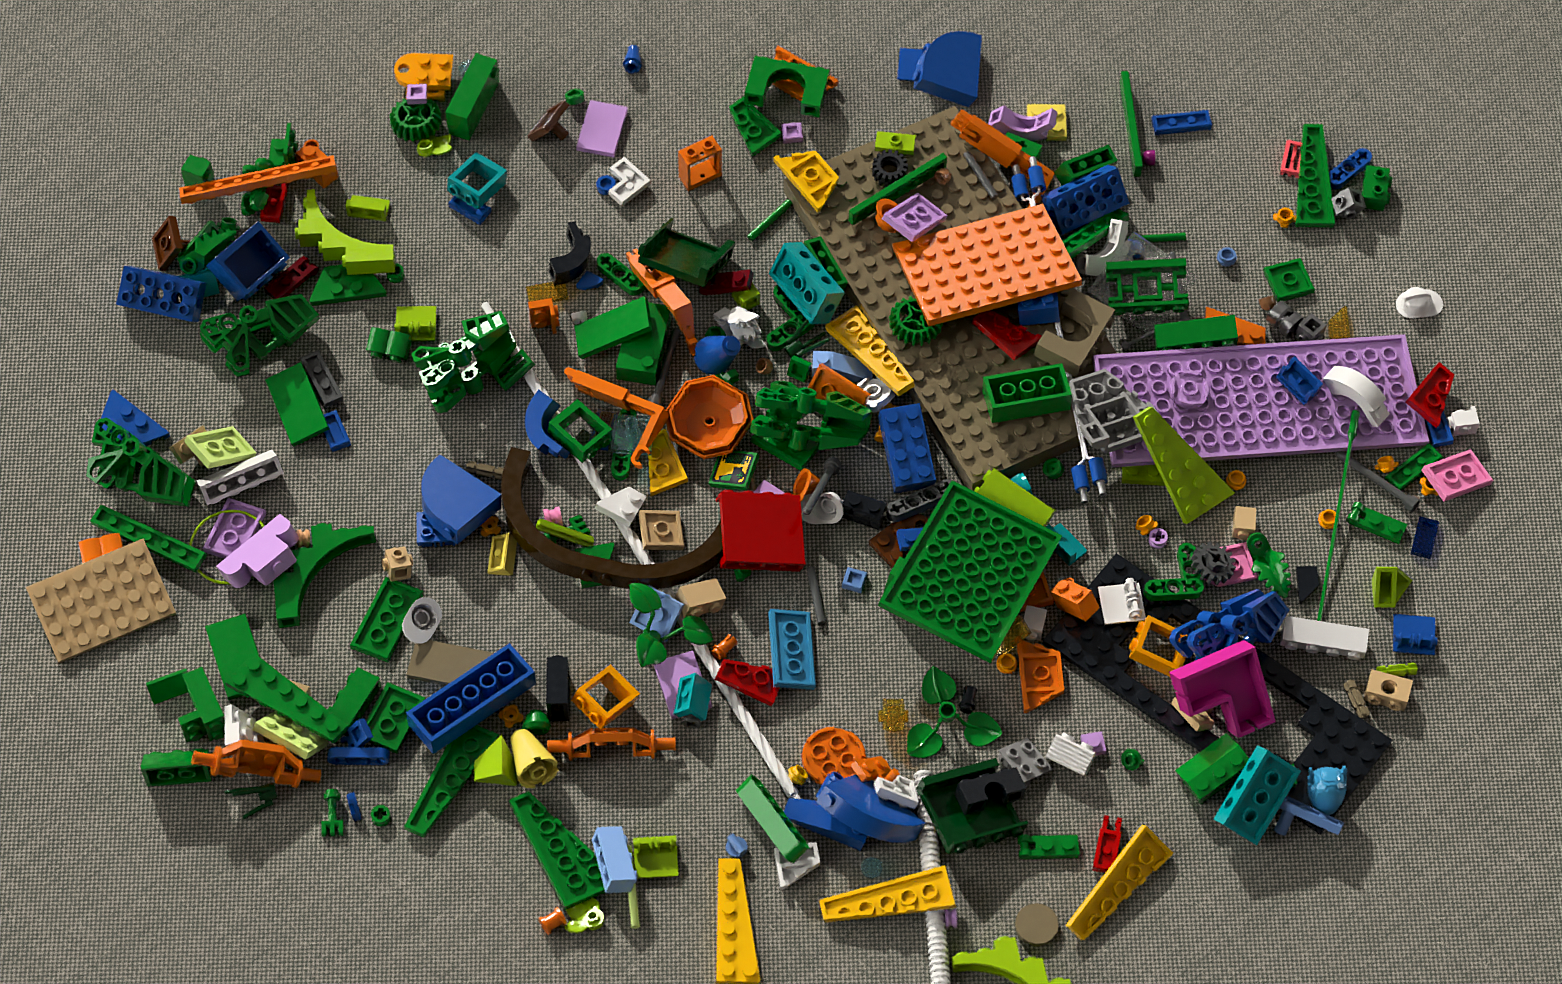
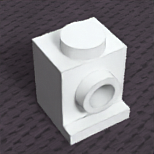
[1446,406,1480,436]

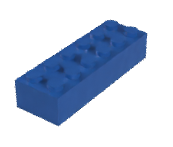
[406,643,536,754]

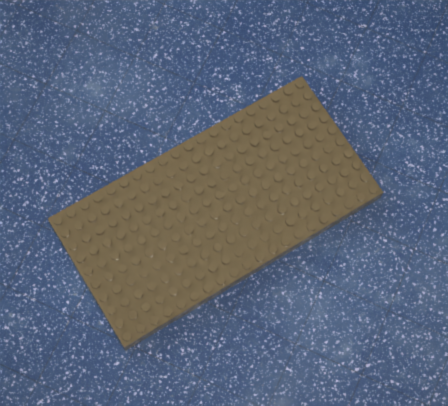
[784,106,1117,491]

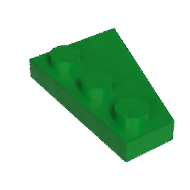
[750,434,819,471]

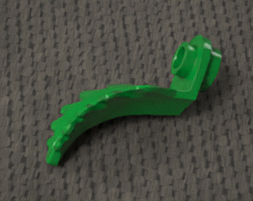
[179,228,237,275]
[1247,532,1291,598]

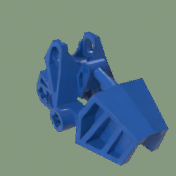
[1169,589,1289,661]

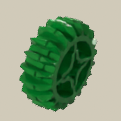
[389,99,442,143]
[889,295,943,347]

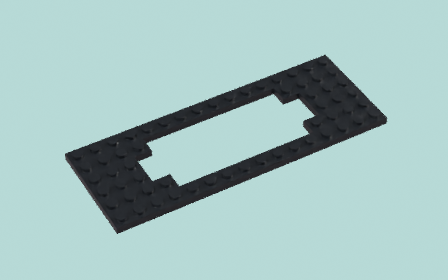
[1043,553,1392,835]

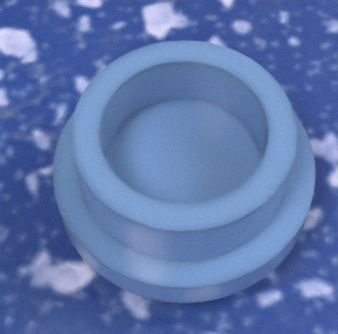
[1217,247,1237,266]

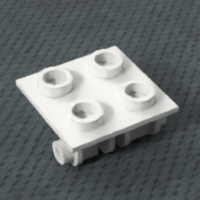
[1098,578,1146,625]

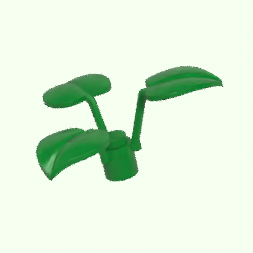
[629,583,713,667]
[907,666,1002,758]

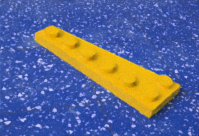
[825,305,915,396]
[1066,825,1173,940]
[716,858,760,984]
[819,865,956,923]

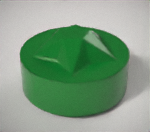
[565,89,585,105]
[705,326,726,337]
[1043,458,1064,480]

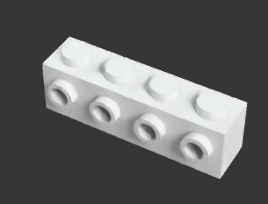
[196,450,284,505]
[1280,616,1369,660]

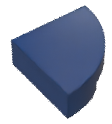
[576,271,604,290]
[346,792,362,821]

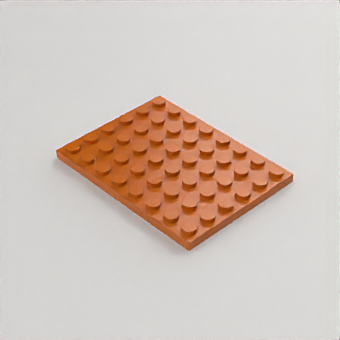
[892,204,1082,326]

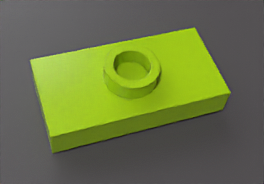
[875,131,916,155]

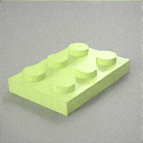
[184,426,257,469]
[253,711,329,760]

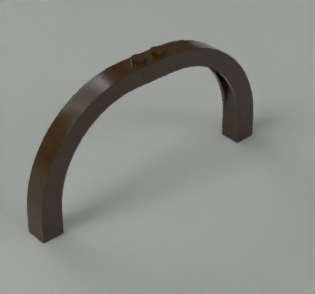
[501,447,723,589]

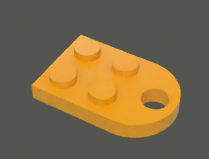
[394,53,454,90]

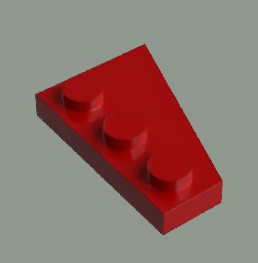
[972,310,1042,361]
[1405,362,1455,428]
[714,659,780,706]

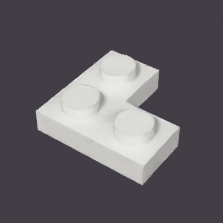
[609,157,651,206]
[874,775,919,809]

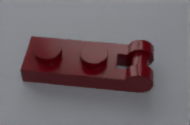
[264,256,319,299]
[699,269,754,295]

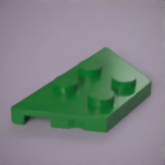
[309,264,387,306]

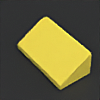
[487,533,517,576]

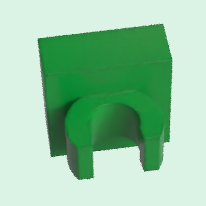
[787,355,812,383]

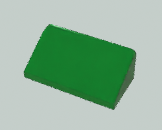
[146,668,188,704]

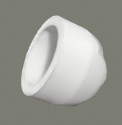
[571,311,588,325]

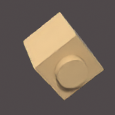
[1232,506,1256,540]

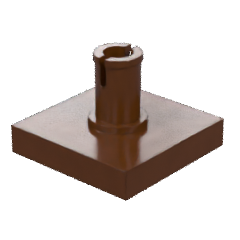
[527,100,570,141]
[152,215,191,271]

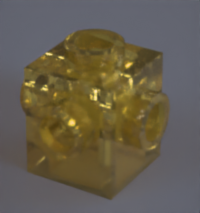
[878,698,908,732]

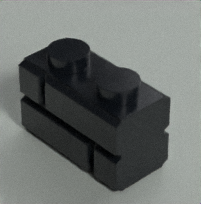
[842,490,887,530]

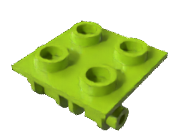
[394,306,436,341]
[633,835,678,879]

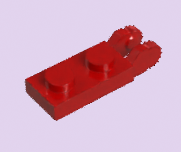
[260,183,289,223]
[1092,815,1122,873]

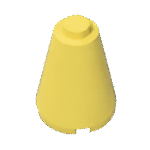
[510,729,558,788]

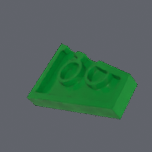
[729,96,781,157]

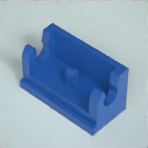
[1276,356,1323,405]

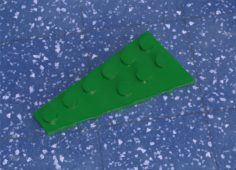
[509,791,606,910]

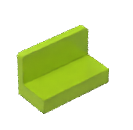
[345,195,390,222]

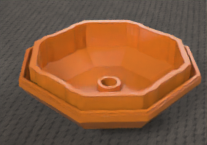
[666,375,754,459]

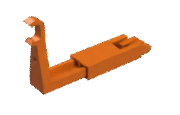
[951,110,1054,208]
[625,248,698,358]
[564,367,670,469]

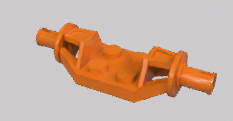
[547,727,676,761]
[192,739,321,788]

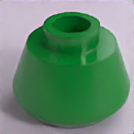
[522,709,551,736]

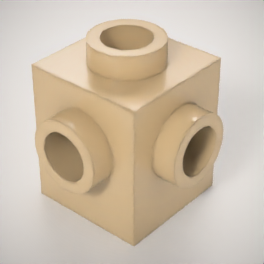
[382,546,413,582]

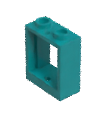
[447,152,507,209]

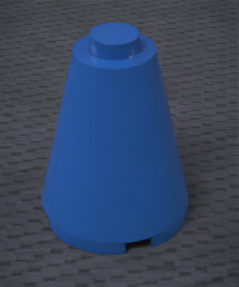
[694,336,741,375]

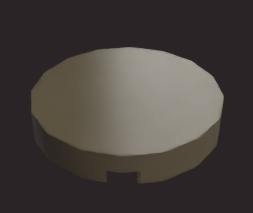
[1015,903,1059,947]

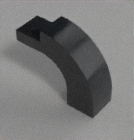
[548,221,591,286]

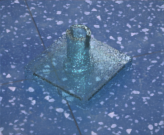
[610,414,653,456]

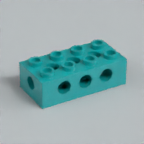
[769,242,845,325]
[1214,745,1301,845]

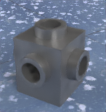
[1331,187,1366,219]
[1295,313,1327,341]

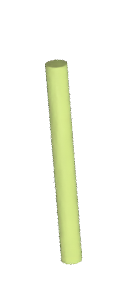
[627,845,640,929]

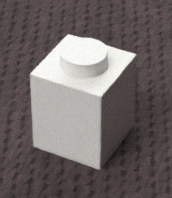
[1020,605,1047,641]

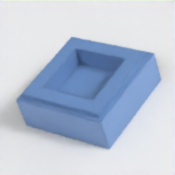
[842,567,867,593]

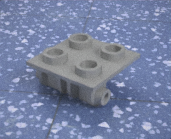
[998,737,1053,787]

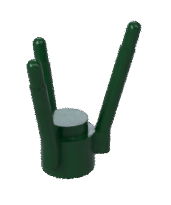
[784,319,830,358]
[224,783,278,819]

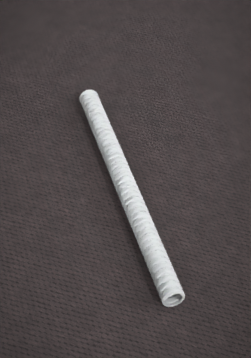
[914,770,951,984]

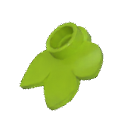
[417,134,452,157]
[565,898,605,933]

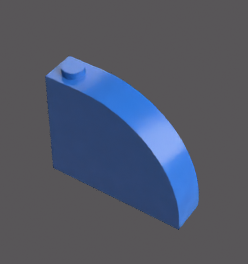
[913,31,982,107]
[421,455,502,545]
[816,774,925,843]

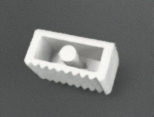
[1046,732,1097,776]

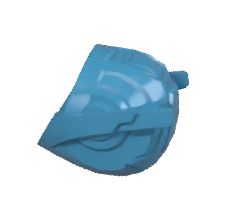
[1307,766,1347,815]

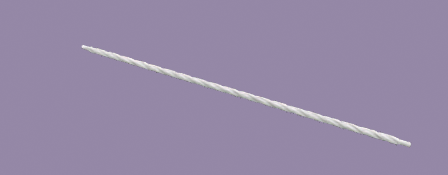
[481,302,801,799]

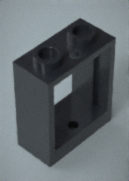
[546,655,570,722]

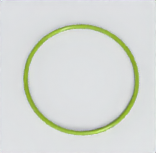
[189,510,265,585]

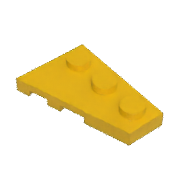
[648,429,689,497]

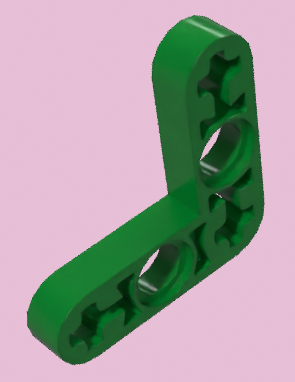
[596,253,654,296]
[766,285,815,351]
[1143,543,1204,601]

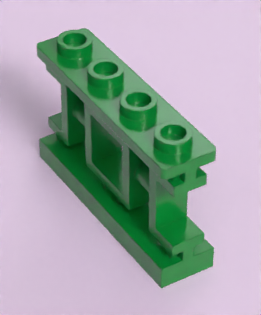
[1105,258,1189,316]

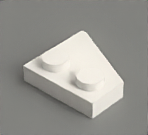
[594,487,647,527]
[774,842,820,890]

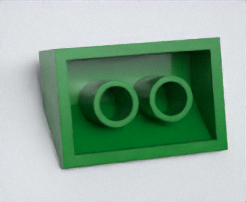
[1175,733,1249,805]
[141,748,212,787]

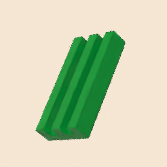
[493,349,536,391]

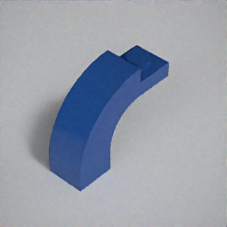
[525,389,570,459]

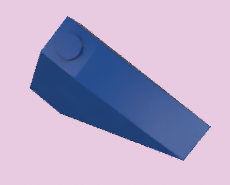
[784,798,867,851]

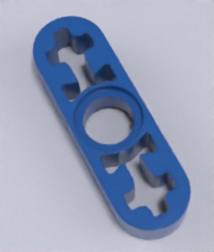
[1329,148,1372,189]
[327,747,390,765]

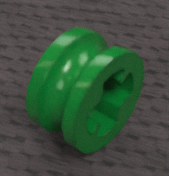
[386,263,404,283]
[371,805,391,827]

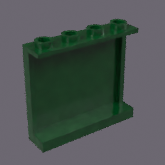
[638,218,735,287]
[916,758,1029,854]

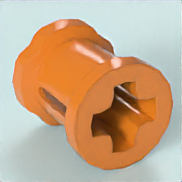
[538,907,567,935]

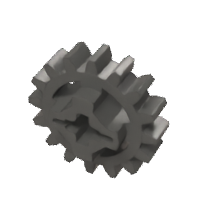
[1190,541,1236,585]

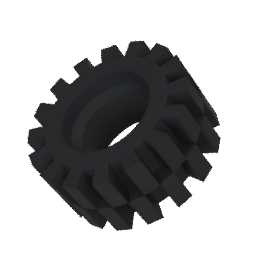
[872,150,908,187]

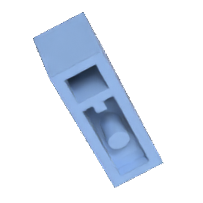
[812,351,873,382]

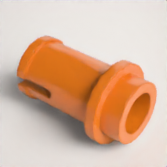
[711,634,738,660]

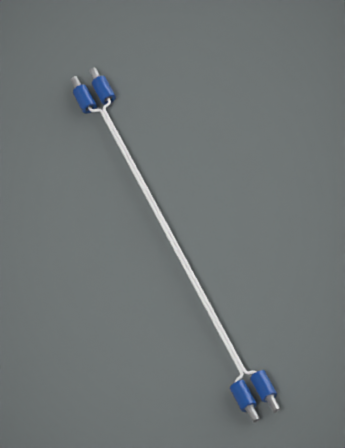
[1011,156,1108,504]

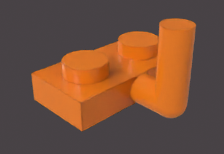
[851,756,899,782]

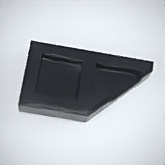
[1295,566,1319,604]

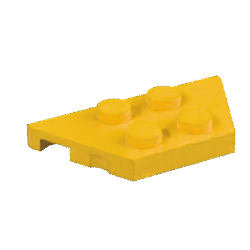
[773,151,839,213]

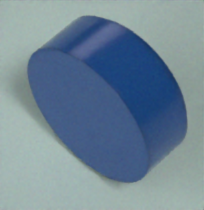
[596,175,616,195]

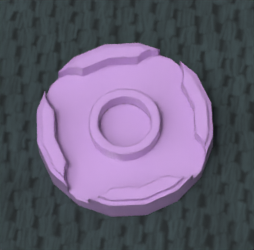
[1169,370,1210,409]

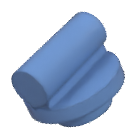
[726,834,747,858]

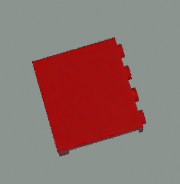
[715,490,806,572]

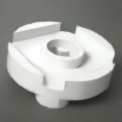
[857,376,895,413]

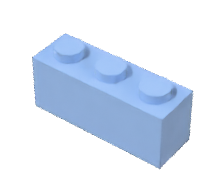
[592,826,637,893]

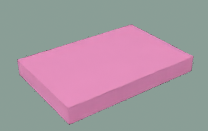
[1421,449,1493,502]

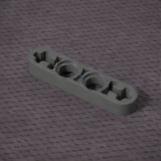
[886,479,951,522]

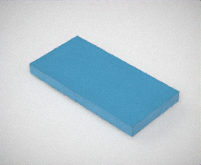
[768,609,816,690]

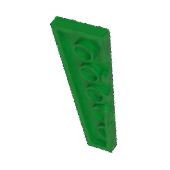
[1295,124,1335,228]
[225,653,348,744]
[404,725,499,838]

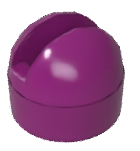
[1142,150,1155,166]

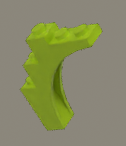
[295,189,395,275]
[952,936,1071,984]

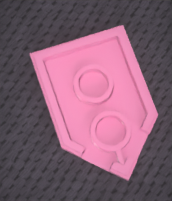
[1193,542,1258,587]

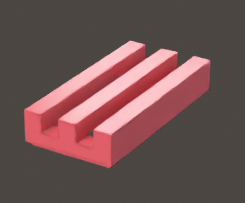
[1280,140,1301,178]

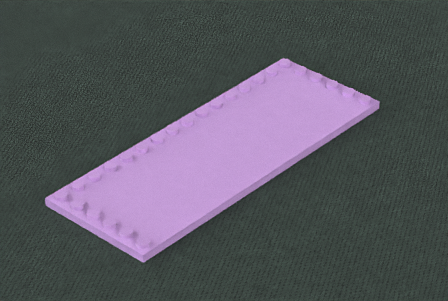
[1092,334,1429,467]

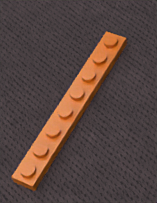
[179,155,337,204]

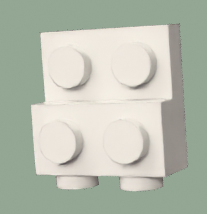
[225,704,265,746]

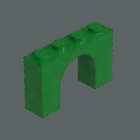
[744,56,830,118]

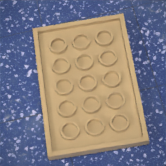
[26,539,176,663]

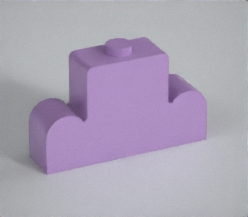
[216,514,299,588]

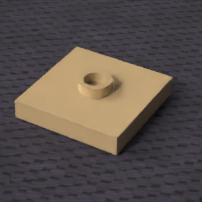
[638,510,685,550]

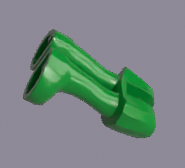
[241,158,274,216]

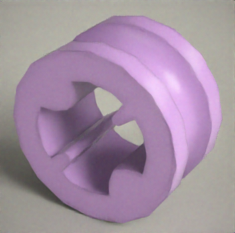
[1148,528,1168,549]
[944,909,957,929]

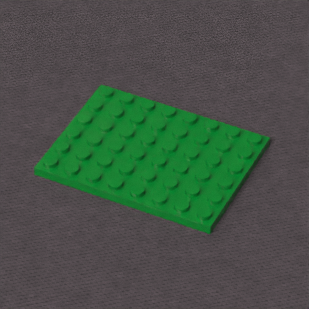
[878,480,1062,664]

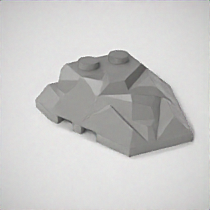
[1069,369,1158,453]

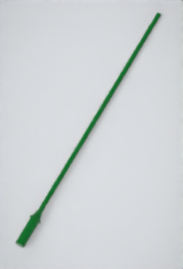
[1317,410,1360,621]

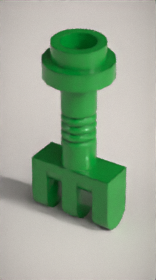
[543,515,590,543]
[321,789,344,837]

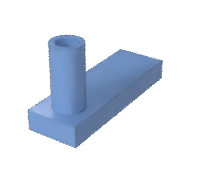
[1274,796,1344,835]

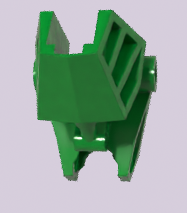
[200,294,320,378]
[411,311,517,413]
[750,380,872,451]
[86,418,196,507]

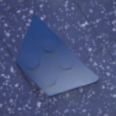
[101,390,170,450]

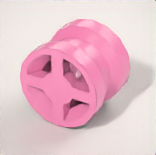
[543,507,563,526]

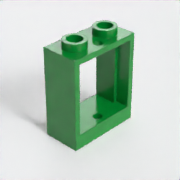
[548,399,612,463]

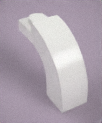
[1075,219,1131,276]
[1323,366,1390,427]

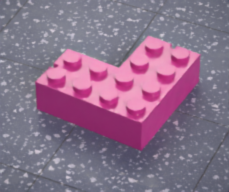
[1169,640,1276,738]

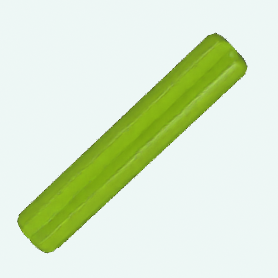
[536,519,594,547]

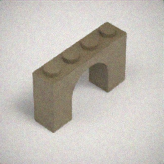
[1034,288,1115,377]

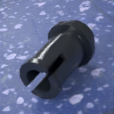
[959,685,977,714]

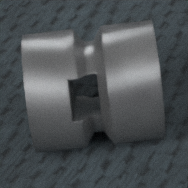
[1266,301,1304,338]

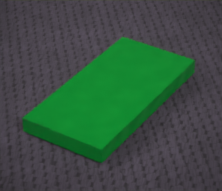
[575,296,652,360]
[265,362,330,447]
[350,577,424,663]
[205,614,259,701]

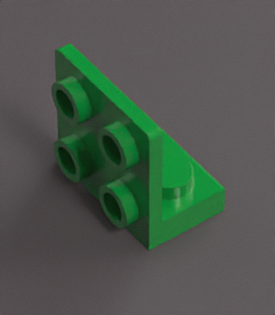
[269,122,298,168]

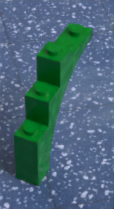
[273,523,376,628]

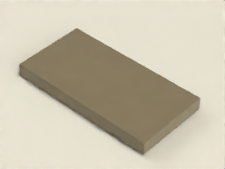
[406,640,494,685]

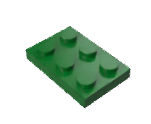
[366,682,425,754]

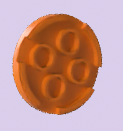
[802,727,866,786]

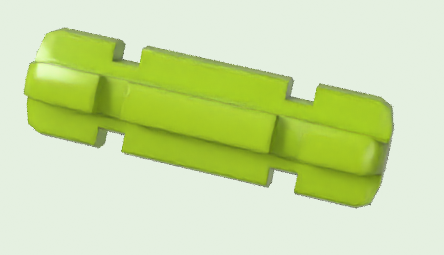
[1376,663,1418,677]

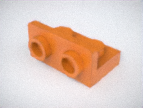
[528,298,560,334]

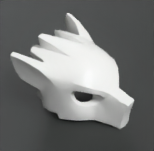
[713,307,766,349]

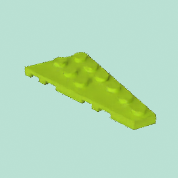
[1133,407,1235,524]

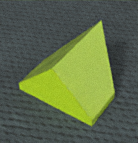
[1371,567,1413,608]
[474,735,517,786]

